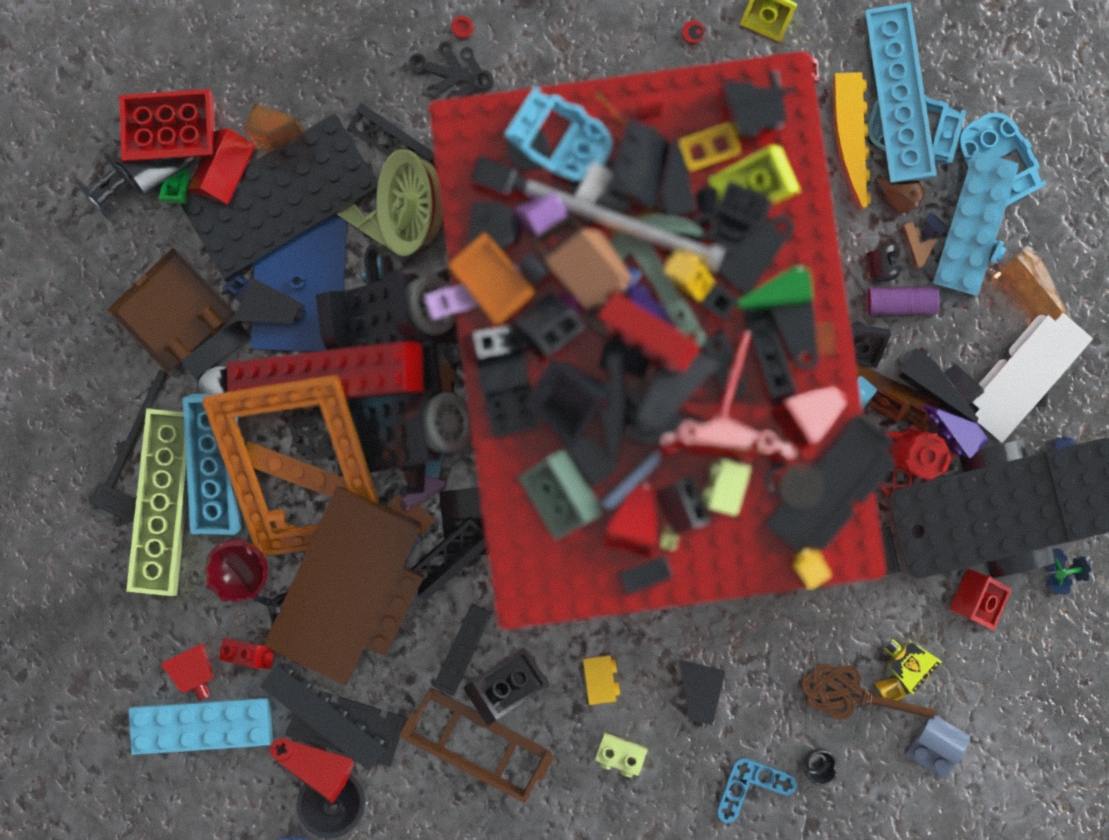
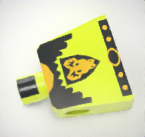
[884,639,942,694]

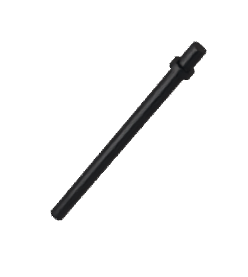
[105,369,167,488]

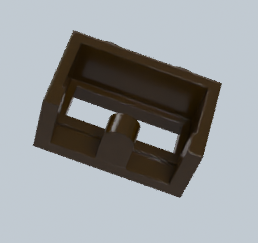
[531,213,583,266]

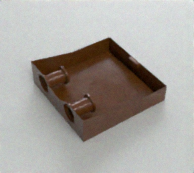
[107,247,236,376]

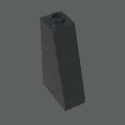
[631,353,718,434]

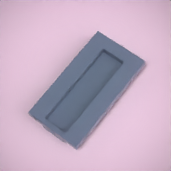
[600,450,661,510]

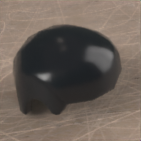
[802,748,837,786]

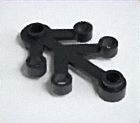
[409,41,494,99]

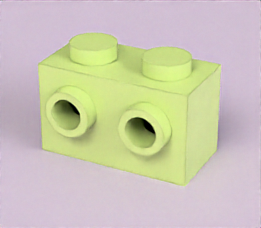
[702,458,750,515]
[595,732,647,778]

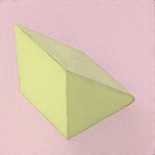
[660,524,679,550]

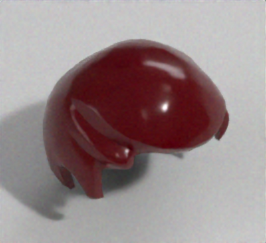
[204,539,268,603]

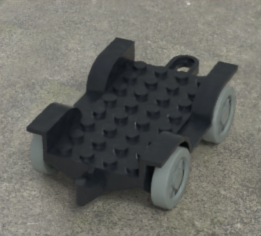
[315,244,472,497]

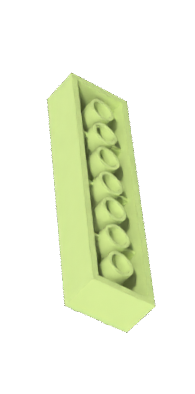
[126,409,188,596]

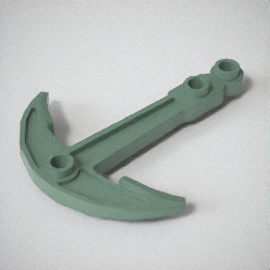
[610,216,705,347]

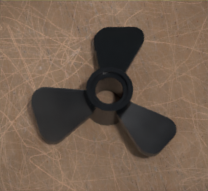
[675,187,747,255]

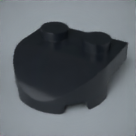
[714,180,774,237]
[468,202,522,253]

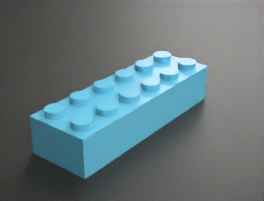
[933,151,1019,296]
[183,394,243,535]
[129,697,273,755]

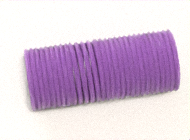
[867,286,939,316]

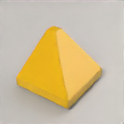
[874,678,907,701]

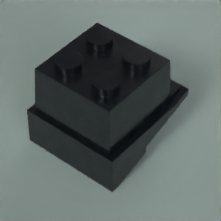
[718,70,794,138]
[523,357,608,447]

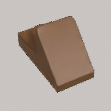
[901,222,937,270]

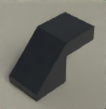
[690,284,738,321]

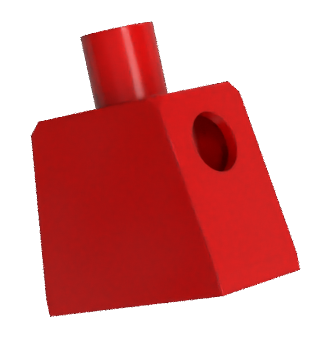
[161,643,214,701]

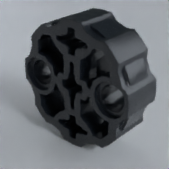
[288,404,350,460]

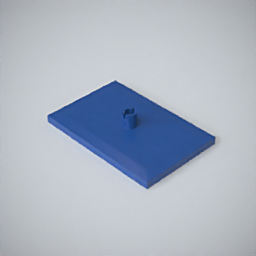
[251,217,347,352]

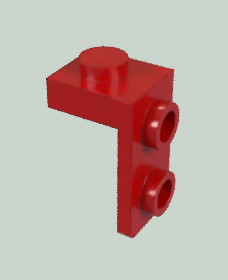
[219,638,274,669]

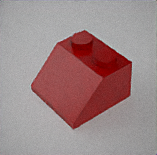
[950,569,1012,631]

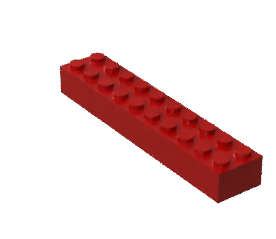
[227,342,423,399]

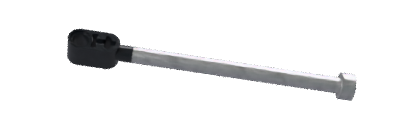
[469,156,725,272]

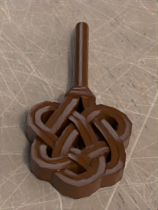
[802,664,936,720]

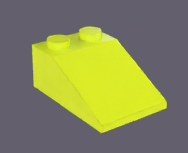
[708,146,800,204]

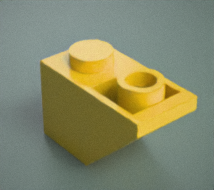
[791,550,831,590]

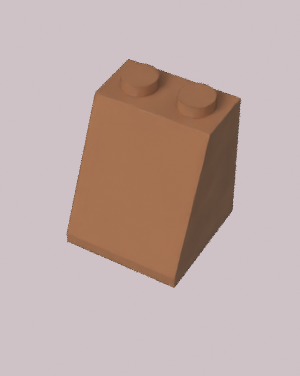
[545,230,633,309]

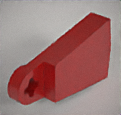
[270,738,355,803]

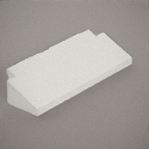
[972,313,1093,443]

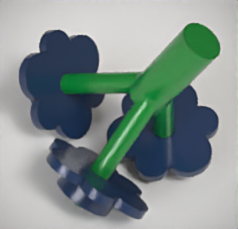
[1045,548,1092,595]

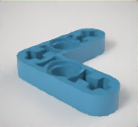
[717,758,797,823]

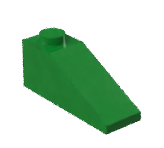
[737,266,813,310]

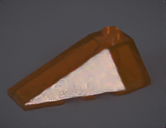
[994,245,1070,321]

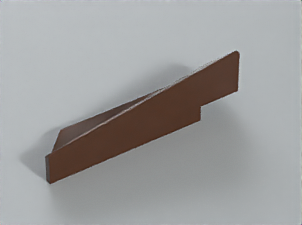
[856,365,942,430]

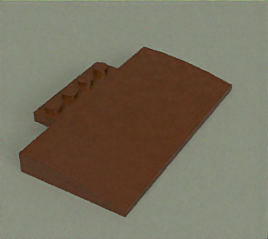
[264,485,424,686]

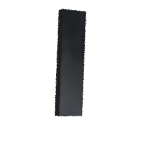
[433,603,492,696]

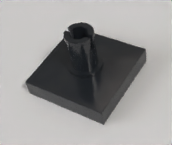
[850,322,891,368]

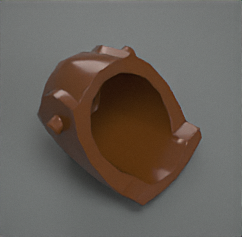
[876,174,926,214]

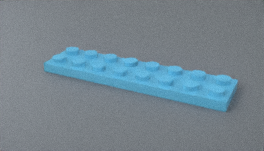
[865,2,937,185]

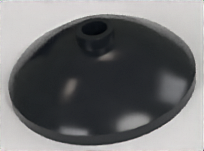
[296,775,366,838]

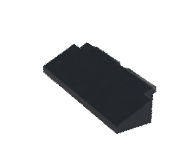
[765,412,895,554]

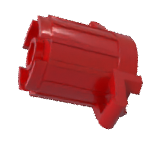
[886,429,952,479]

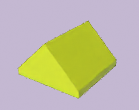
[740,0,797,42]

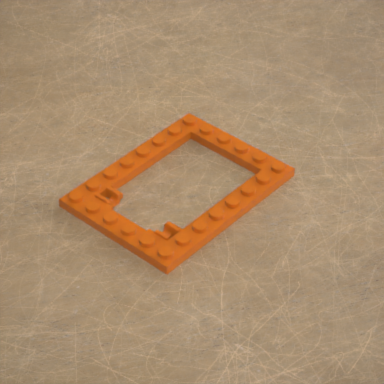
[202,375,379,556]

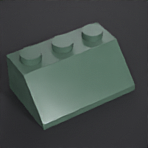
[518,449,604,540]

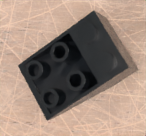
[475,351,541,438]

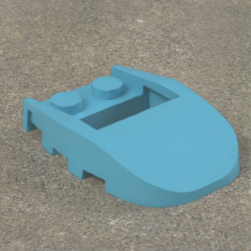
[505,87,612,181]
[868,95,966,165]
[960,113,1046,207]

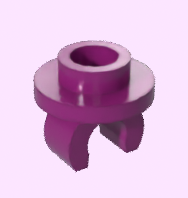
[560,293,581,314]

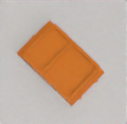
[448,233,535,325]

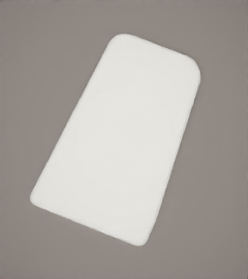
[575,162,612,204]

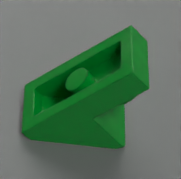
[159,169,191,204]

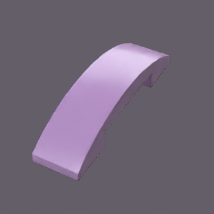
[425,265,521,320]

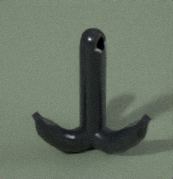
[253,591,288,626]

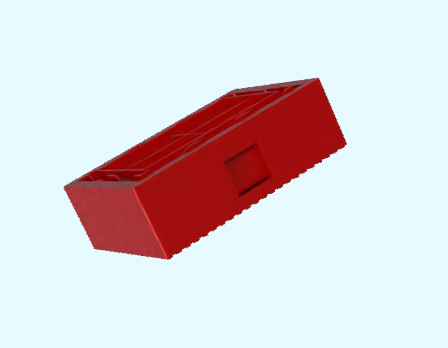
[429,51,886,629]

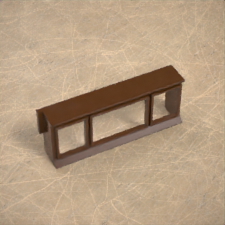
[398,687,555,803]

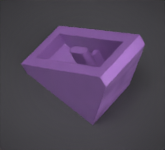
[514,192,567,234]

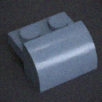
[906,716,970,778]

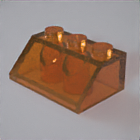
[244,103,305,150]

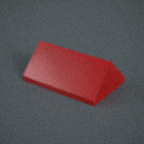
[187,128,256,205]

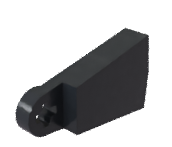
[717,215,794,296]
[768,300,819,371]

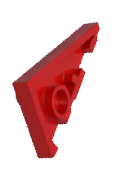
[684,402,771,434]

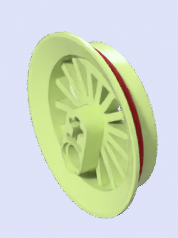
[376,149,443,256]

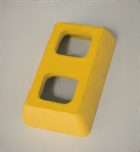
[680,123,741,170]

